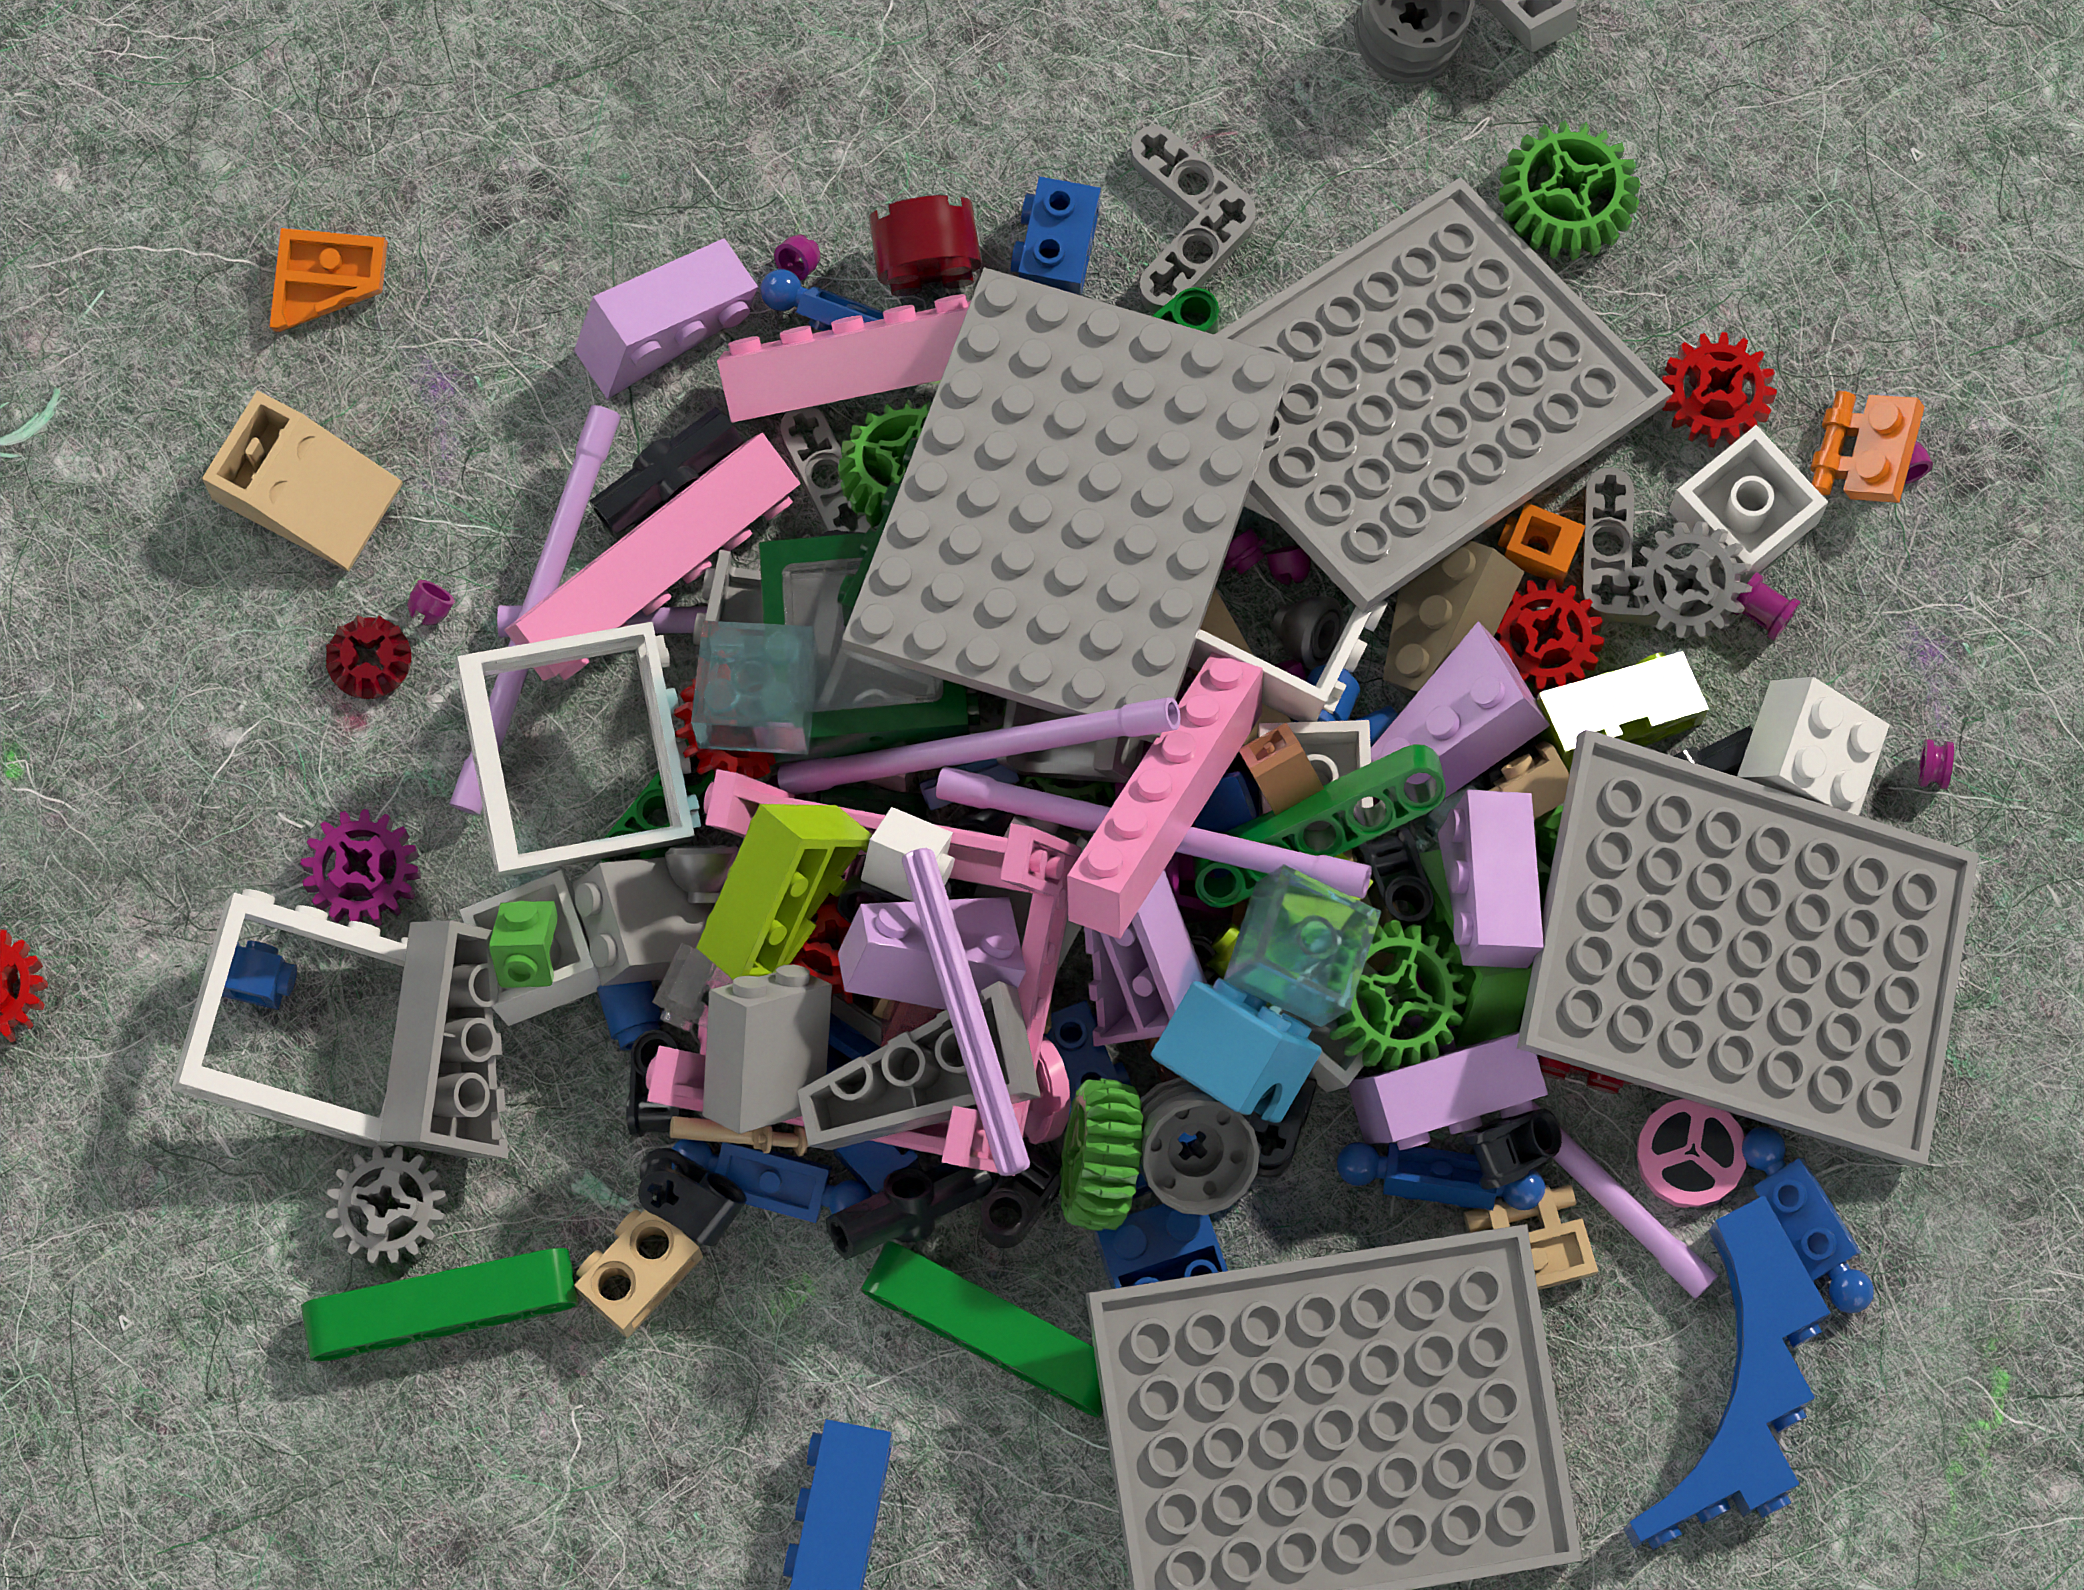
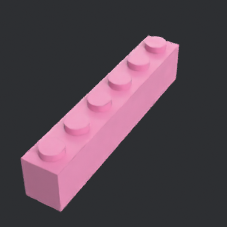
[717,294,971,422]
[504,433,801,681]
[1067,652,1263,939]

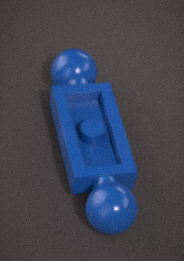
[760,269,884,331]
[1742,1127,1874,1314]
[672,1139,872,1223]
[1337,1142,1545,1211]

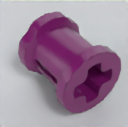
[1732,572,1801,641]

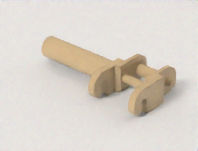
[670,1116,810,1156]

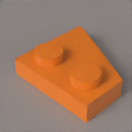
[269,228,388,332]

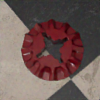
[325,615,412,699]

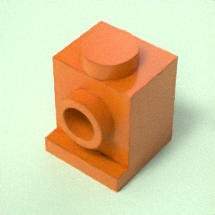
[1498,502,1586,589]

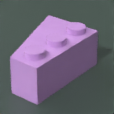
[574,238,758,399]
[1371,621,1550,818]
[1437,790,1544,968]
[1084,870,1207,1046]
[838,897,1026,1010]
[1348,1032,1548,1150]

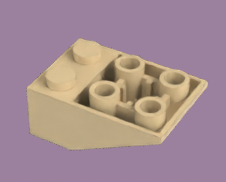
[202,390,403,572]

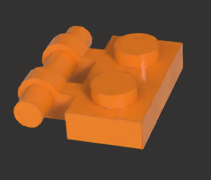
[1810,391,1925,503]

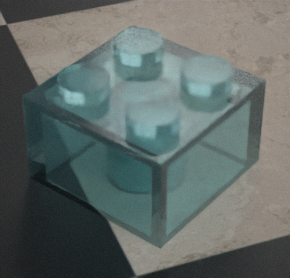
[691,621,819,754]
[1223,864,1381,1027]

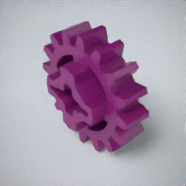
[300,809,421,926]

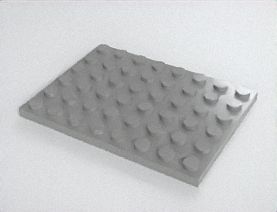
[1214,177,1673,613]
[842,267,1293,743]
[1517,729,1979,1168]
[1085,1224,1582,1590]

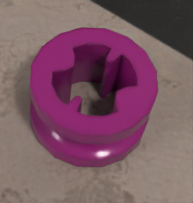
[1918,738,1954,790]

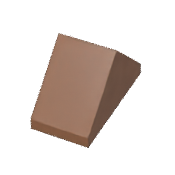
[1239,722,1324,816]

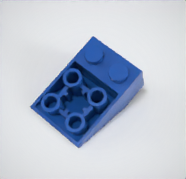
[1094,1203,1228,1289]

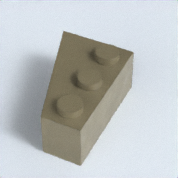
[1383,540,1524,699]

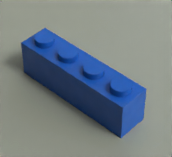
[783,1419,893,1590]

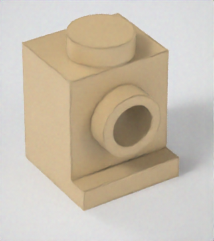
[1488,740,1570,820]

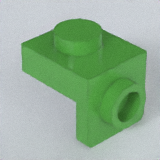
[489,901,558,988]

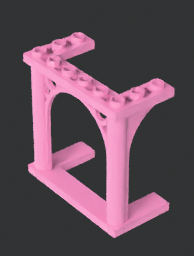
[646,769,1081,1176]

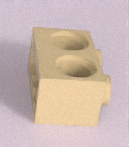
[574,1209,703,1339]

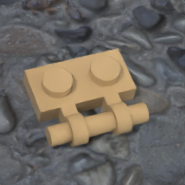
[1464,1184,1598,1290]

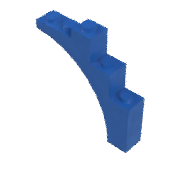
[1623,1195,1831,1551]

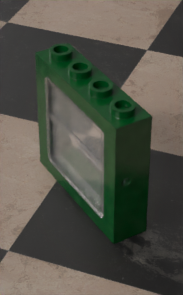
[759,533,980,762]

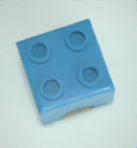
[1151,978,1322,1123]

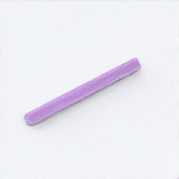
[902,847,1030,1176]

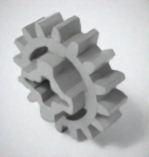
[1633,522,1752,638]
[325,1146,448,1268]

